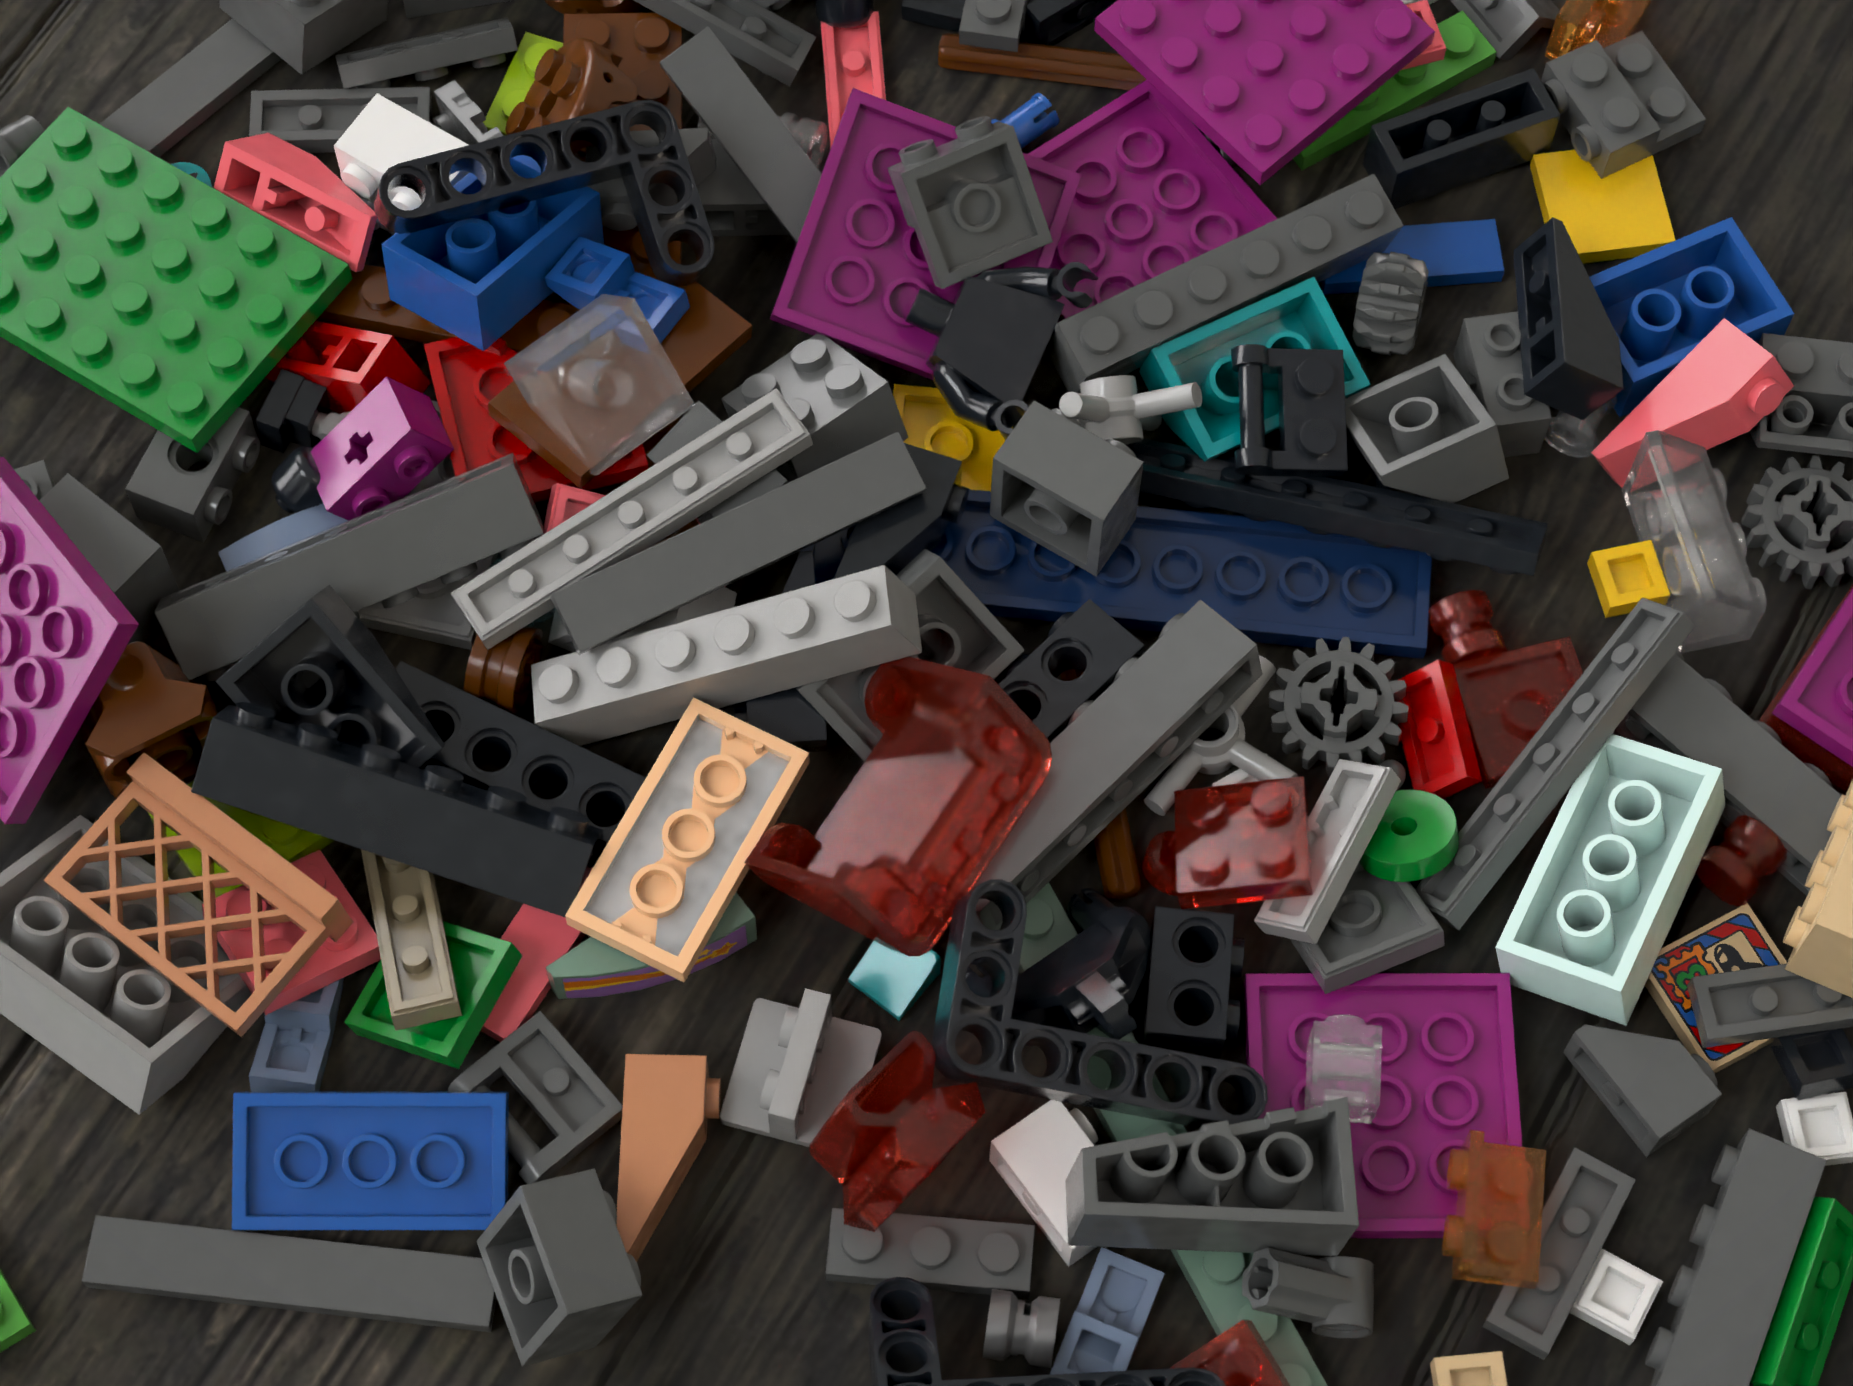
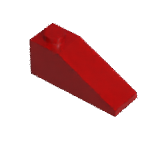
[265,321,431,414]

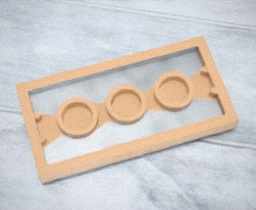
[565,697,810,983]

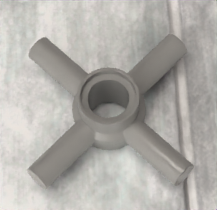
[1059,375,1202,445]
[1144,656,1297,816]

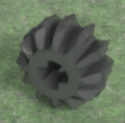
[1353,251,1429,356]

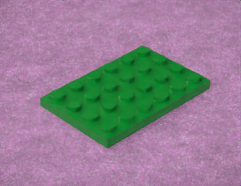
[0,107,353,453]

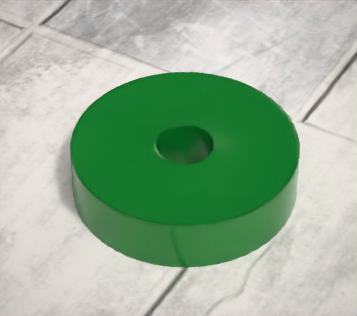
[1359,790,1459,882]

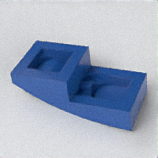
[544,236,690,349]

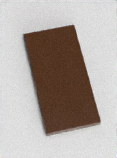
[488,264,752,489]

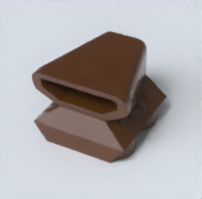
[81,641,218,807]

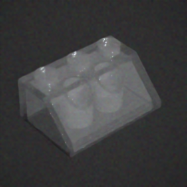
[1622,430,1766,654]

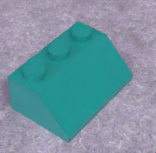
[1139,277,1371,462]

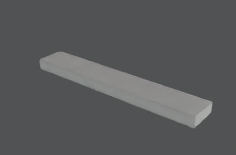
[451,388,813,650]

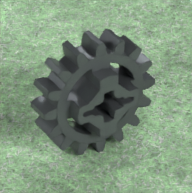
[1741,455,1853,589]
[1269,637,1409,777]

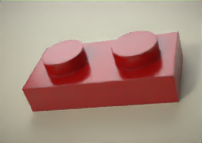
[1397,660,1482,799]

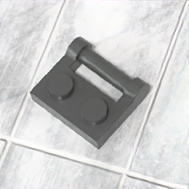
[448,1011,623,1184]

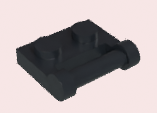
[1231,344,1348,477]

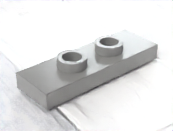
[1254,759,1401,944]

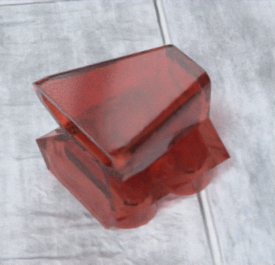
[809,1031,986,1232]

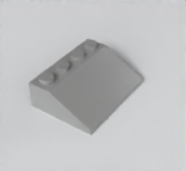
[0,815,251,1115]

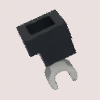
[256,369,351,453]

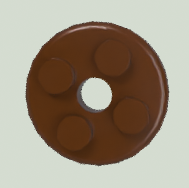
[505,37,638,155]

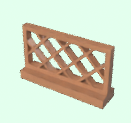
[44,753,353,1037]

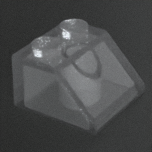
[504,294,695,476]

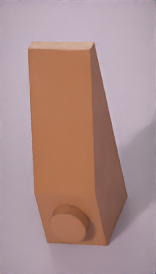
[616,1054,721,1262]

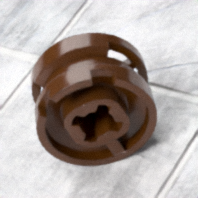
[464,625,543,715]

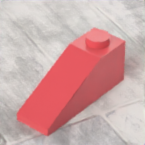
[214,133,377,272]
[1591,318,1794,488]

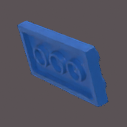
[232,1092,509,1230]

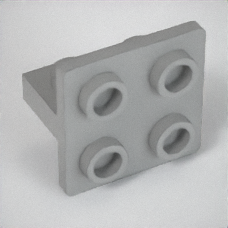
[720,988,882,1156]

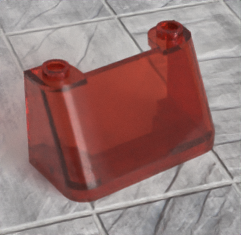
[744,657,1052,956]

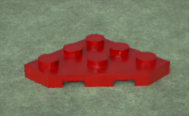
[424,336,649,503]

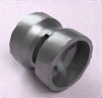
[982,1289,1060,1368]

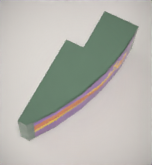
[546,892,757,999]

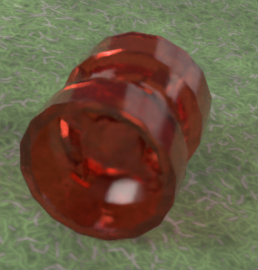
[1428,590,1508,675]
[1696,815,1787,907]

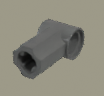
[1242,1248,1374,1339]

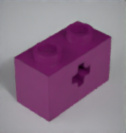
[310,376,454,521]

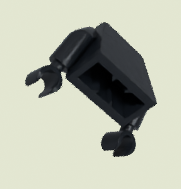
[905,262,1098,440]

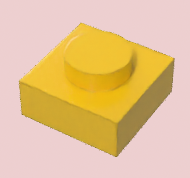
[1587,540,1670,618]

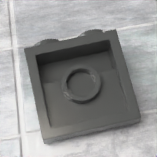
[1541,31,1706,179]
[887,116,1053,289]

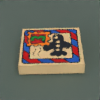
[1645,903,1787,1074]

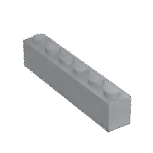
[531,565,922,746]

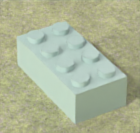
[1495,734,1725,1026]

